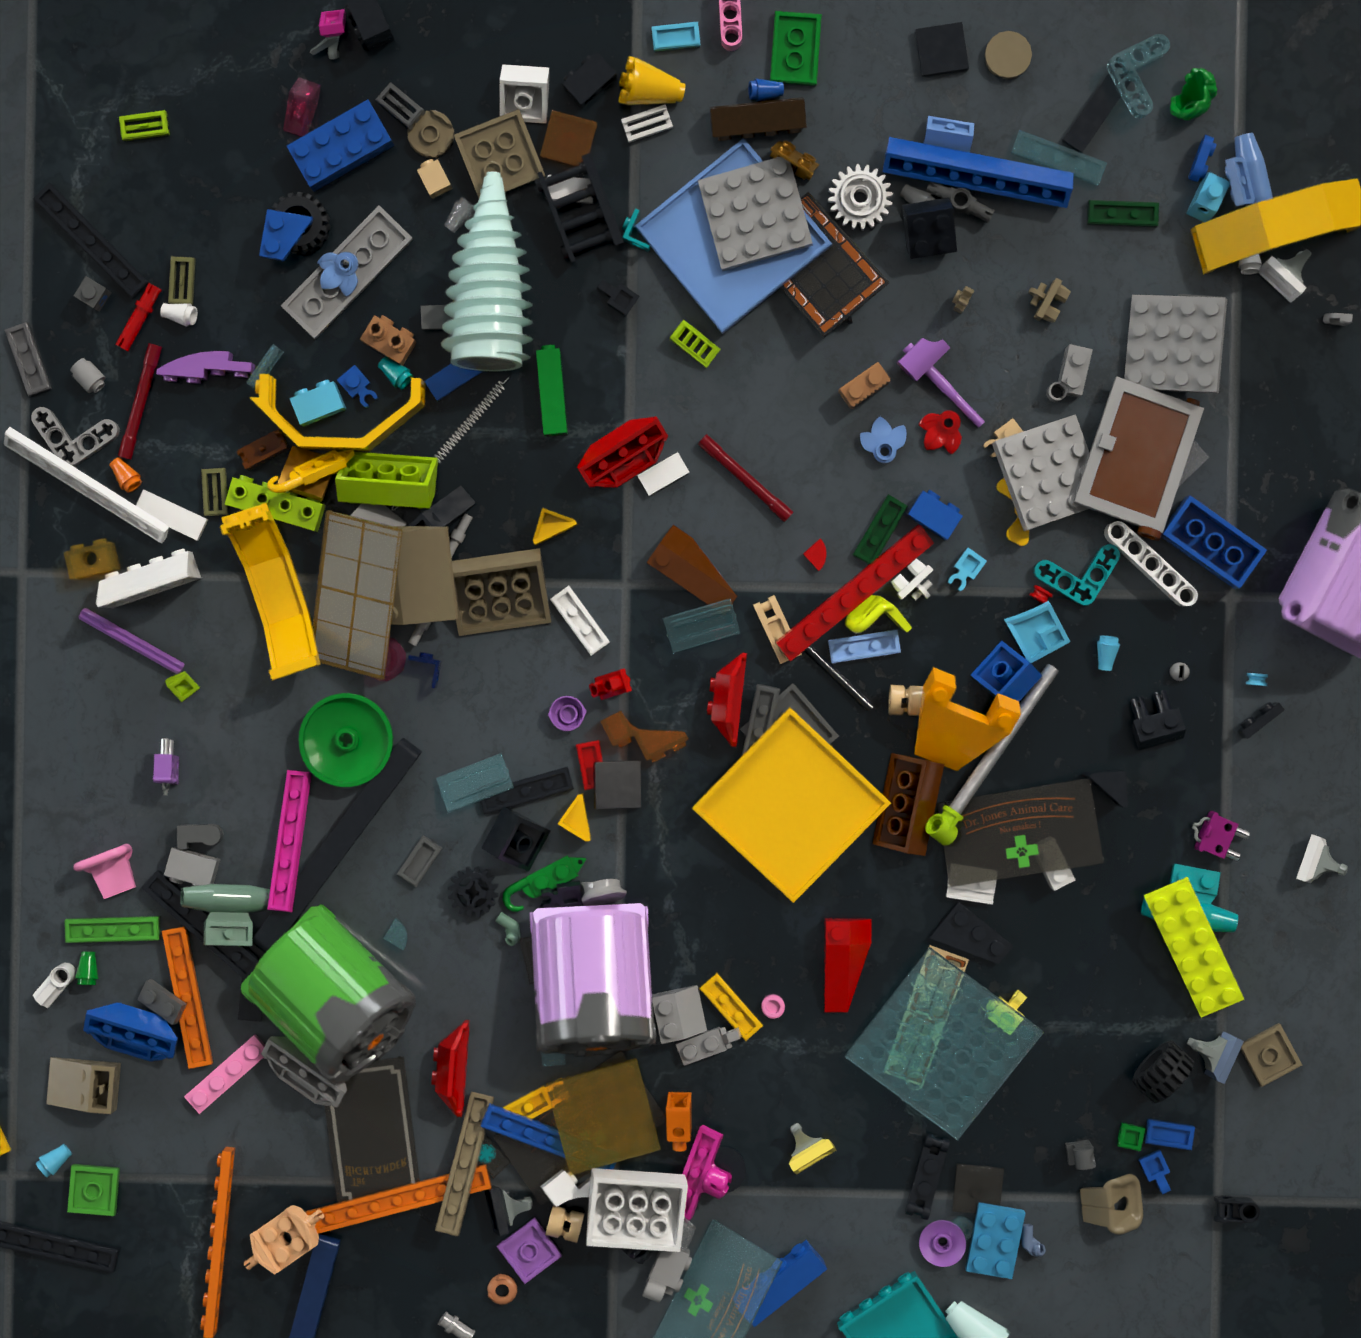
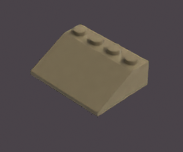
[391,526,458,625]
[452,548,551,636]

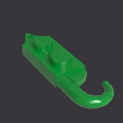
[502,855,586,912]

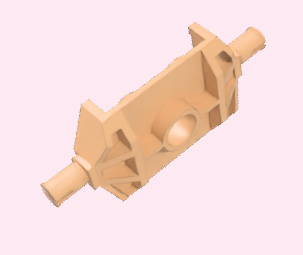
[244,1205,324,1275]

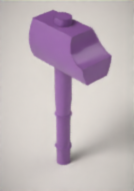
[896,338,985,428]

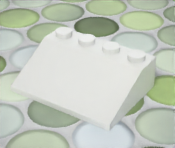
[96,549,201,608]
[586,1168,688,1252]

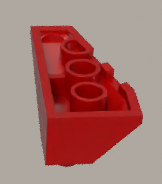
[824,918,872,1012]

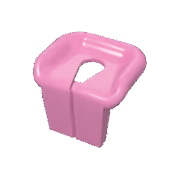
[73,844,136,899]

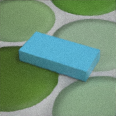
[652,22,700,52]

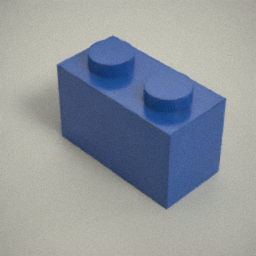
[906,490,963,541]

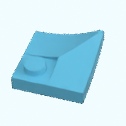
[1004,601,1070,663]

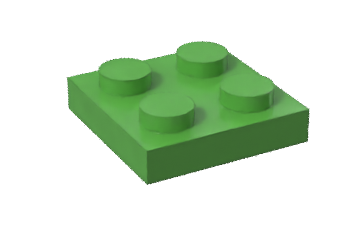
[67,1164,120,1216]

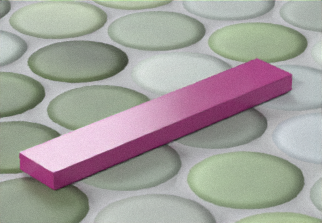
[267,770,312,912]

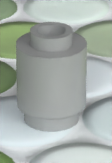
[70,358,106,393]

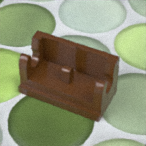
[237,428,290,471]

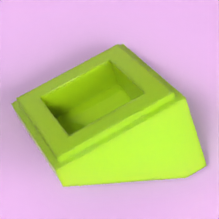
[165,671,200,702]

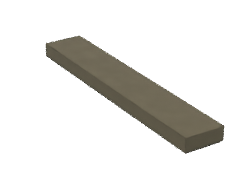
[435,1092,494,1236]

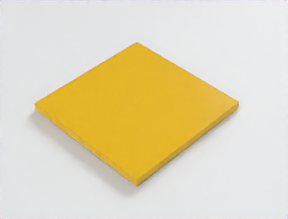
[692,707,891,903]

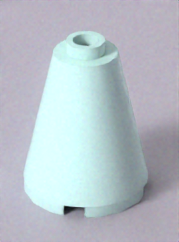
[945,1301,1011,1338]

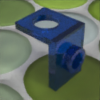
[408,652,442,688]

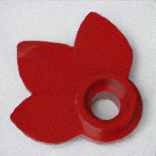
[919,410,962,454]

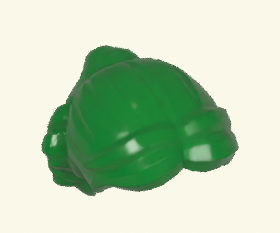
[1170,68,1217,121]

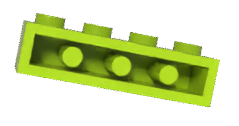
[225,475,326,532]

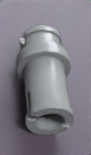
[438,1312,475,1338]

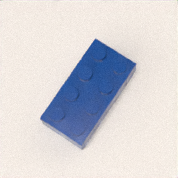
[287,100,395,192]
[1161,495,1267,589]

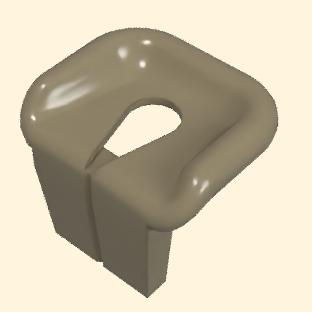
[1080,1174,1143,1235]

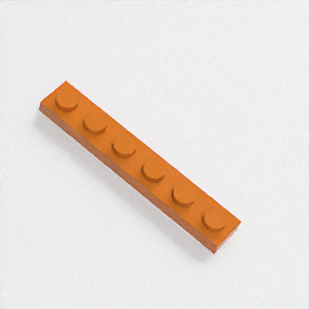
[162,926,213,1069]

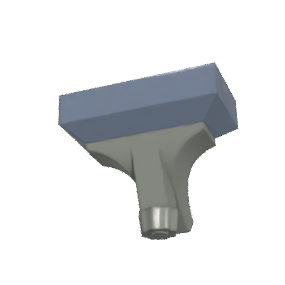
[1187,1031,1244,1084]

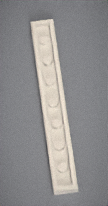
[4,427,169,543]

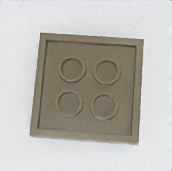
[454,109,545,198]

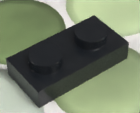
[1238,702,1285,739]

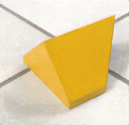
[533,508,578,545]
[558,793,591,841]

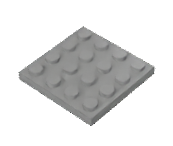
[698,156,813,271]
[1124,295,1227,393]
[992,414,1090,531]

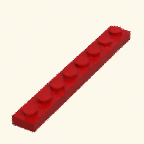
[775,525,934,661]

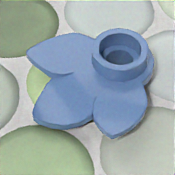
[318,252,358,296]
[860,417,907,463]

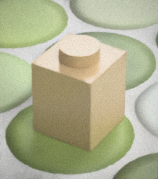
[417,159,453,199]

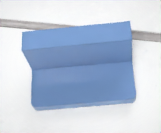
[923,116,974,153]

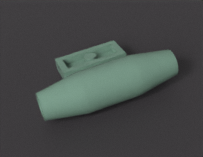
[180,884,270,946]

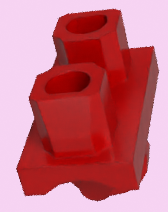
[589,668,632,700]

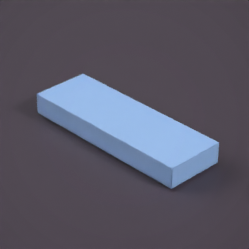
[828,630,901,663]

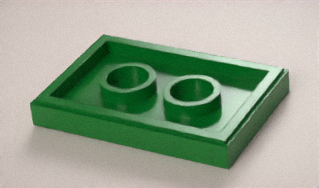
[770,11,822,86]

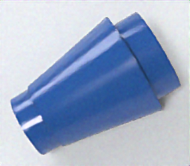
[748,78,784,102]

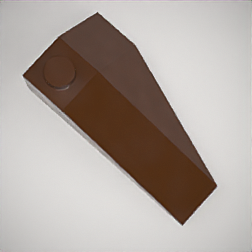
[647,525,737,615]

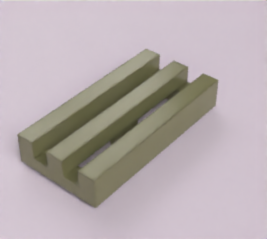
[168,256,196,306]
[201,468,229,516]

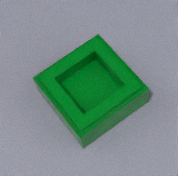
[1117,1122,1146,1151]

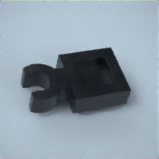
[541,881,583,908]

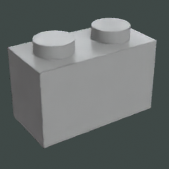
[164,847,221,886]

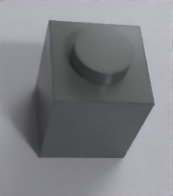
[74,276,112,312]

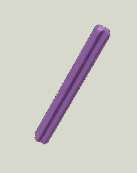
[79,608,184,674]

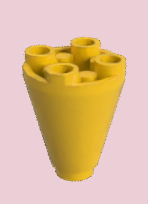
[619,56,685,105]

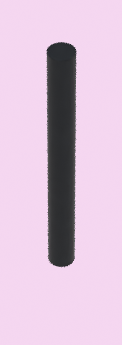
[804,645,873,711]

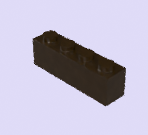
[710,97,807,141]

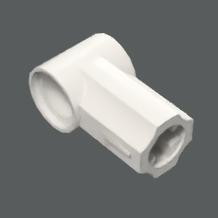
[32,963,76,1008]

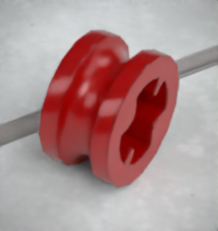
[1029,585,1053,603]

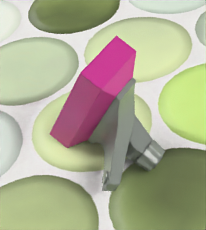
[310,9,346,59]

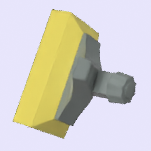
[789,1123,837,1174]

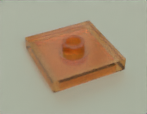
[540,110,598,166]

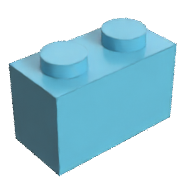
[289,380,347,427]

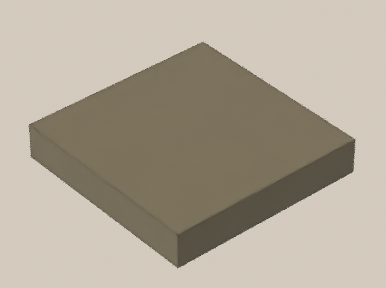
[1240,1023,1302,1087]

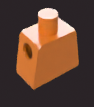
[666,1092,692,1152]

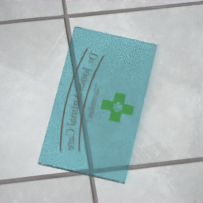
[654,1219,782,1338]

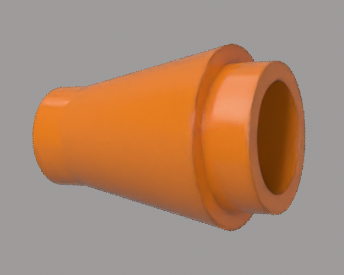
[109,457,142,493]

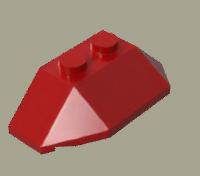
[577,417,668,488]
[707,653,747,747]
[431,1020,470,1117]

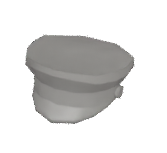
[580,879,627,906]

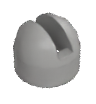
[1170,662,1190,681]

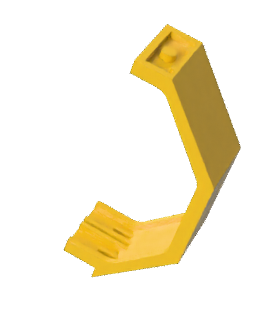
[1191,178,1361,274]
[250,374,426,452]
[220,503,320,680]

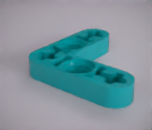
[1033,544,1120,605]

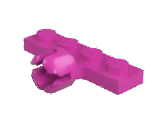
[682,1125,732,1220]

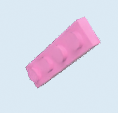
[184,1034,265,1114]

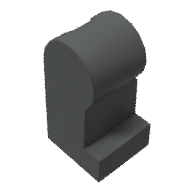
[177,824,224,849]
[1065,1140,1096,1170]

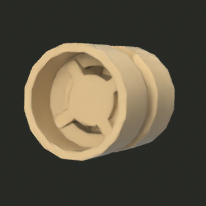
[888,685,923,716]
[545,1205,584,1243]

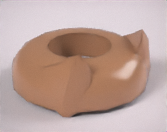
[487,1274,517,1305]

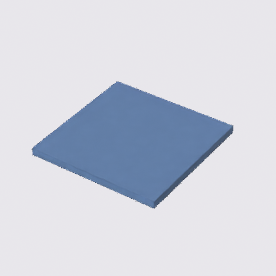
[634,138,832,334]

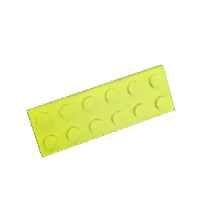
[1144,877,1245,1017]

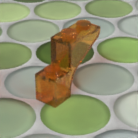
[600,710,689,762]

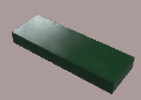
[1087,200,1159,227]
[853,494,908,565]

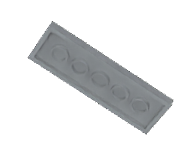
[281,205,413,340]

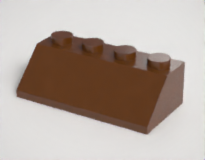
[873,753,944,856]

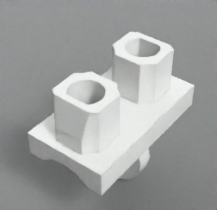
[891,559,933,600]

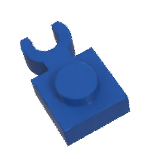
[337,365,378,408]

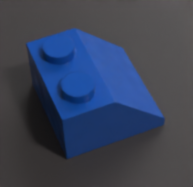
[971,640,1042,702]

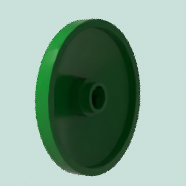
[299,693,394,787]

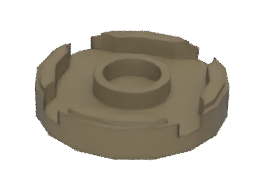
[984,31,1032,79]
[407,110,454,158]

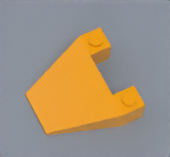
[914,667,1021,771]

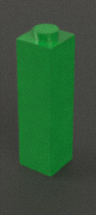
[536,345,568,437]

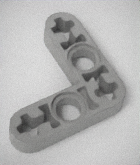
[31,407,120,467]

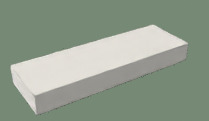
[136,490,208,541]
[550,586,610,656]

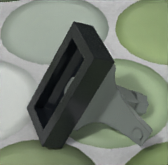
[484,1185,533,1236]

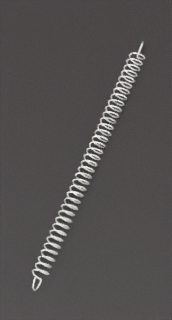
[392,377,509,511]

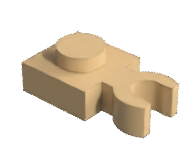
[983,418,1023,458]

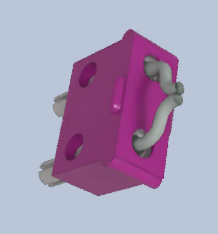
[1192,811,1250,861]

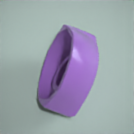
[548,696,587,731]

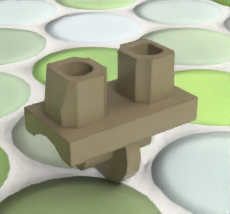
[1028,278,1071,323]

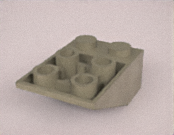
[47,1057,121,1114]

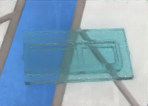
[663,598,740,653]
[436,753,514,813]

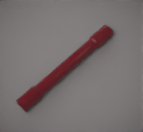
[118,343,162,460]
[698,434,793,522]

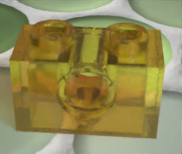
[64,538,121,580]

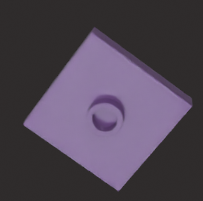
[497,1217,563,1284]

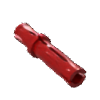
[115,282,162,352]

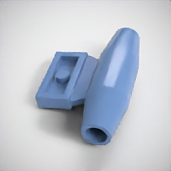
[1225,133,1273,207]

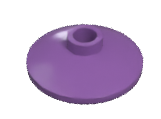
[919,1220,966,1267]

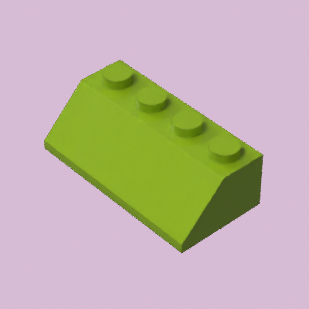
[335,452,438,509]

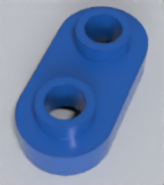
[1188,135,1216,182]

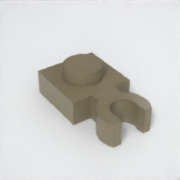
[952,286,974,314]

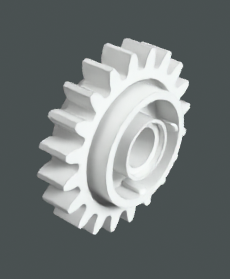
[828,164,893,231]

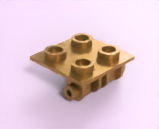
[770,140,820,181]

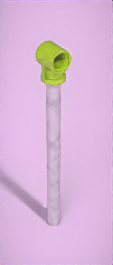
[925,664,1059,846]

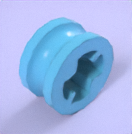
[1246,673,1268,686]

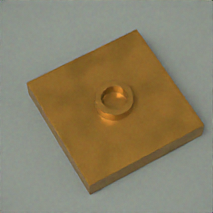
[277,446,333,502]

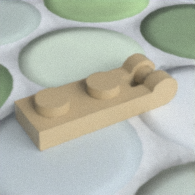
[753,595,802,664]

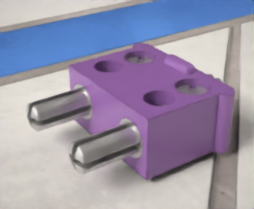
[153,738,179,795]

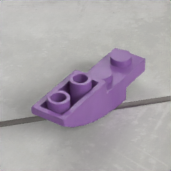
[156,351,255,384]

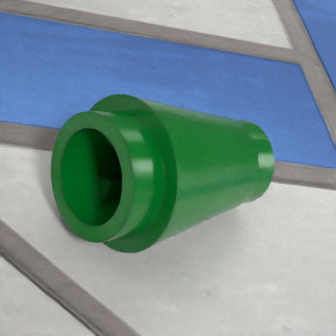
[75,952,99,985]

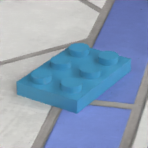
[965,1202,1025,1279]

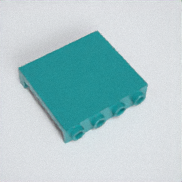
[837,1271,958,1338]

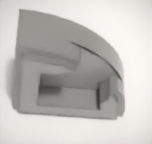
[1323,313,1353,326]

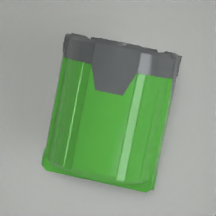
[241,904,416,1085]

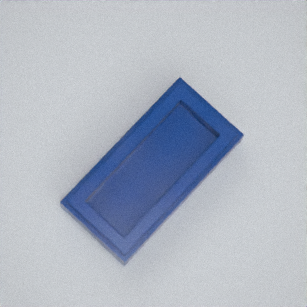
[1144,1119,1195,1150]

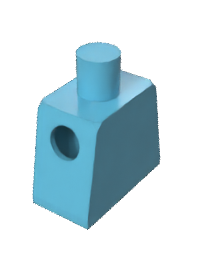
[1186,172,1230,222]

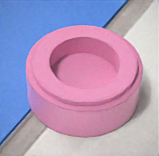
[761,994,785,1019]

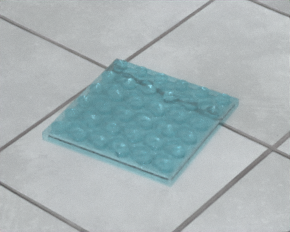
[845,947,1043,1140]

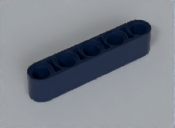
[289,1234,341,1338]

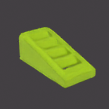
[669,320,721,368]

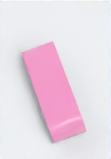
[718,0,742,51]

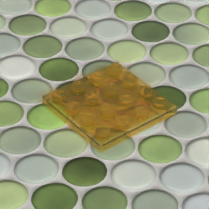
[546,1058,661,1175]

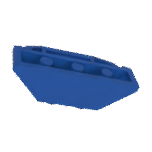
[83,1002,178,1062]

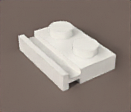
[946,863,998,905]

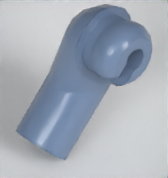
[1021,1224,1046,1257]

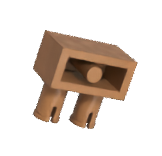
[360,315,417,366]

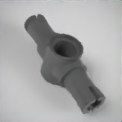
[926,182,995,223]

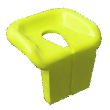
[845,595,912,633]

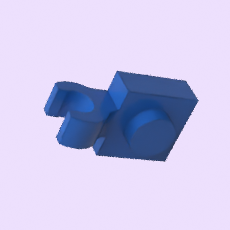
[1138,1150,1171,1194]

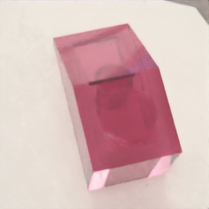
[283,78,321,137]

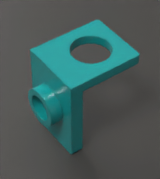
[622,208,650,252]

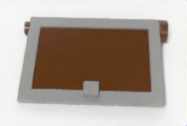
[1073,376,1204,541]

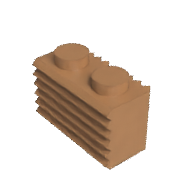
[838,362,890,409]

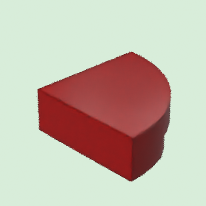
[803,538,827,571]

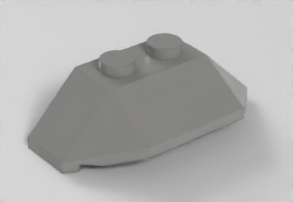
[261,1036,347,1108]

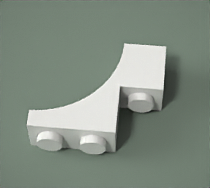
[540,1169,591,1207]

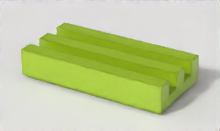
[119,110,170,141]

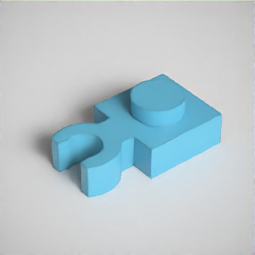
[948,547,987,591]

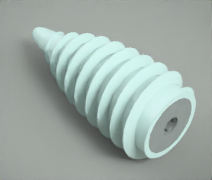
[441,172,533,371]

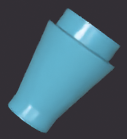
[1097,635,1120,671]
[36,1144,72,1177]

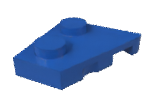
[259,209,313,261]

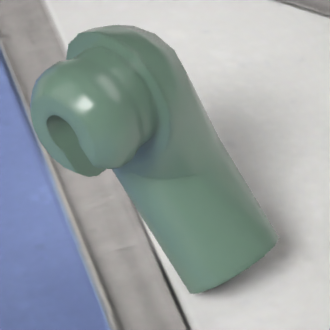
[495,912,521,946]

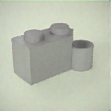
[1046,344,1093,402]
[642,1246,692,1303]

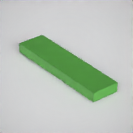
[65,916,160,943]

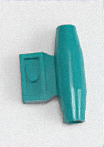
[1141,864,1238,932]

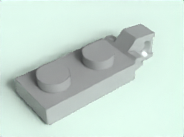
[676,1027,742,1066]

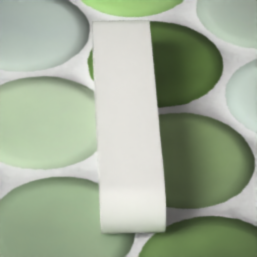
[1104,521,1198,607]

